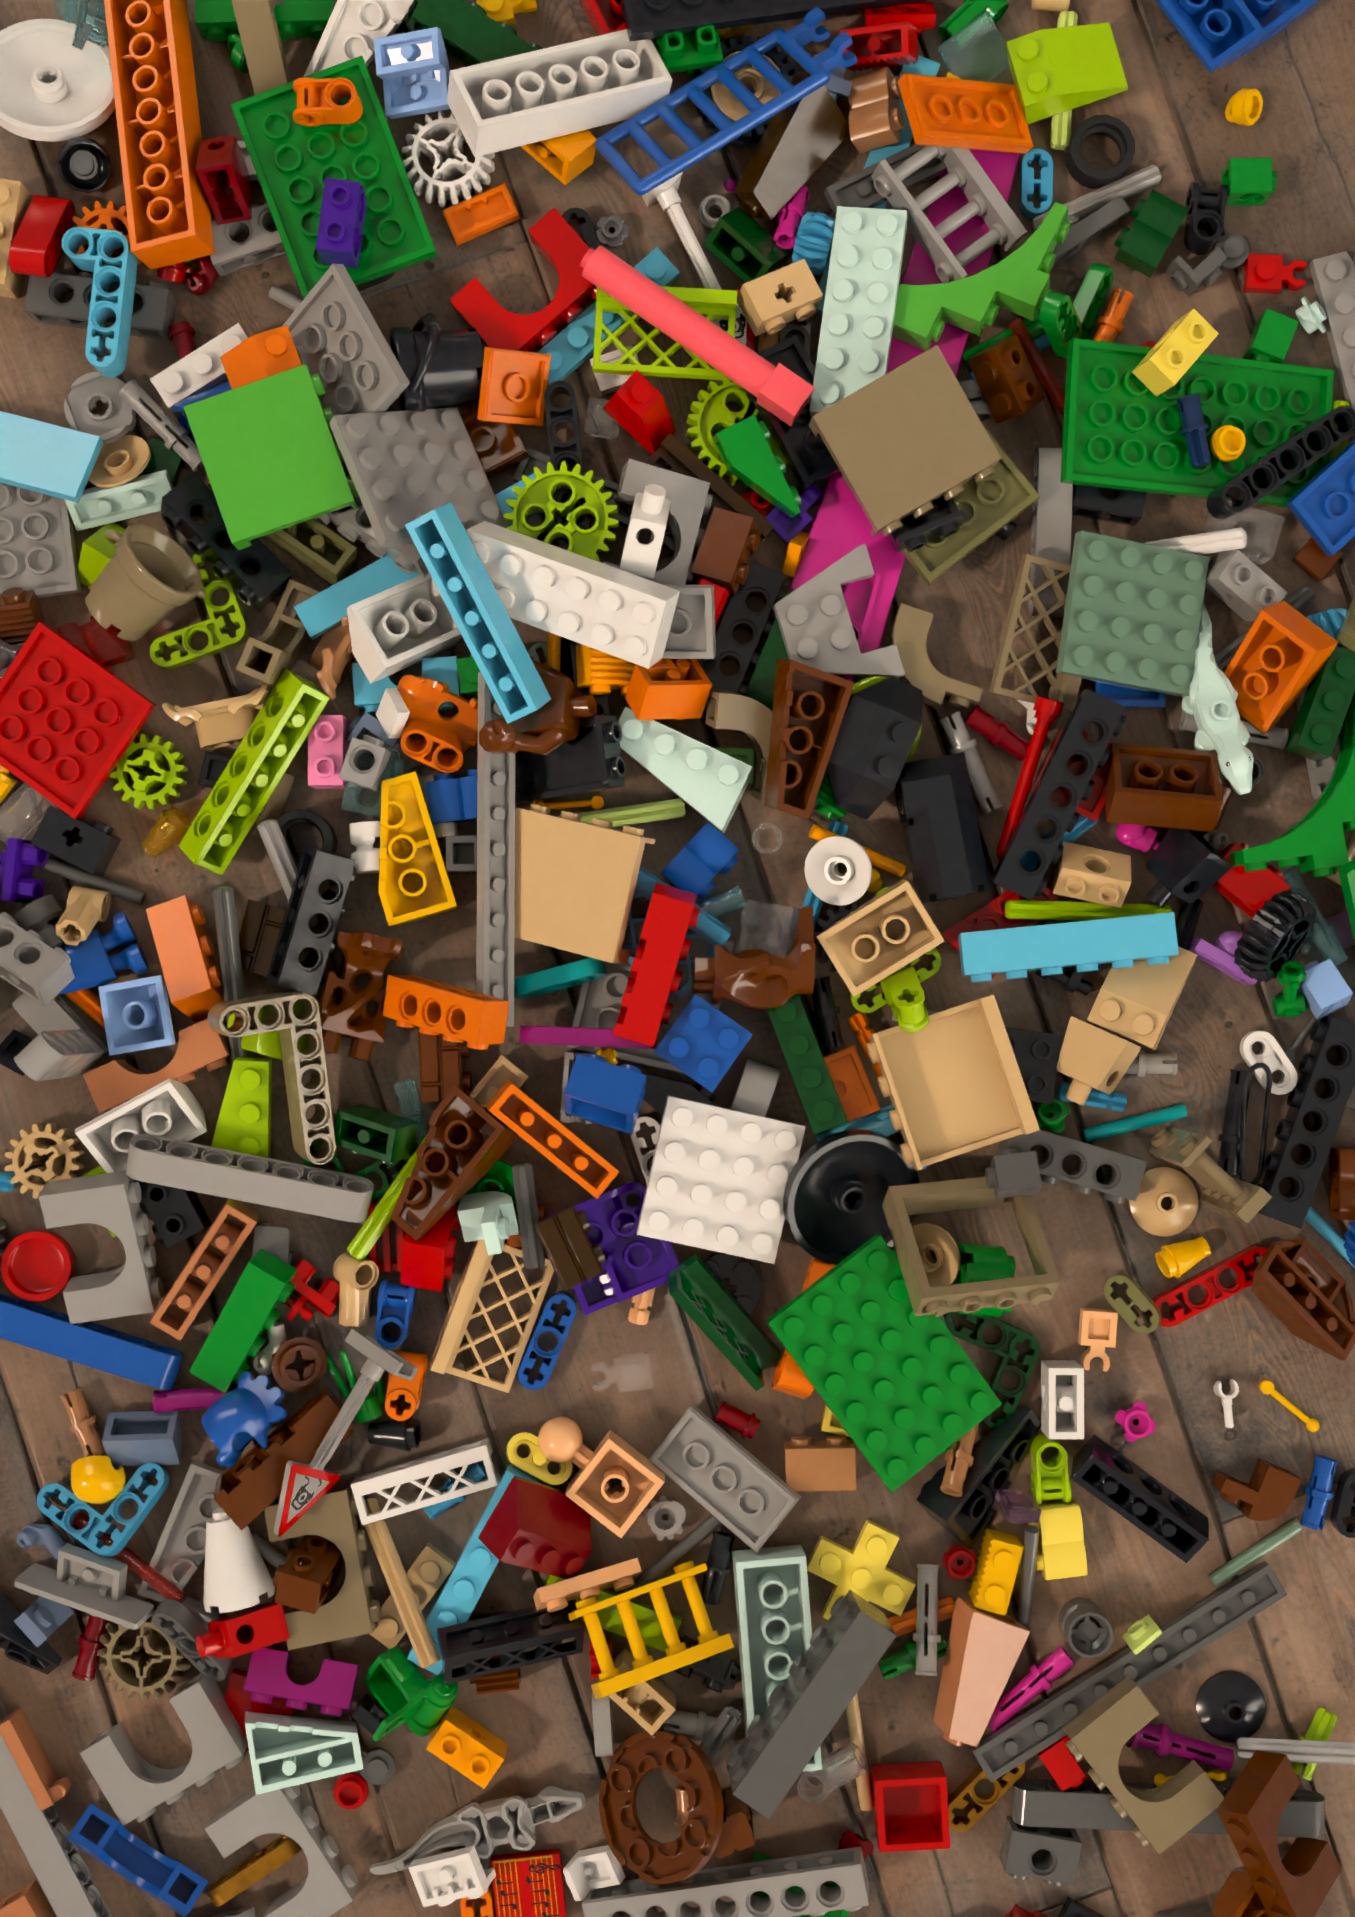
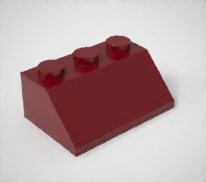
[478,1476,592,1579]

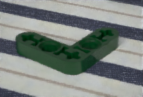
[944,1312,1040,1429]

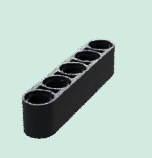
[1206,406,1355,520]

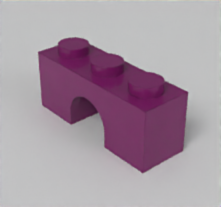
[243,1648,360,1717]

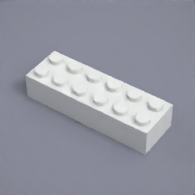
[447,29,672,157]
[467,521,680,669]

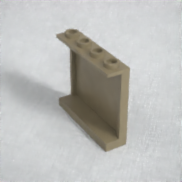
[809,345,1002,537]

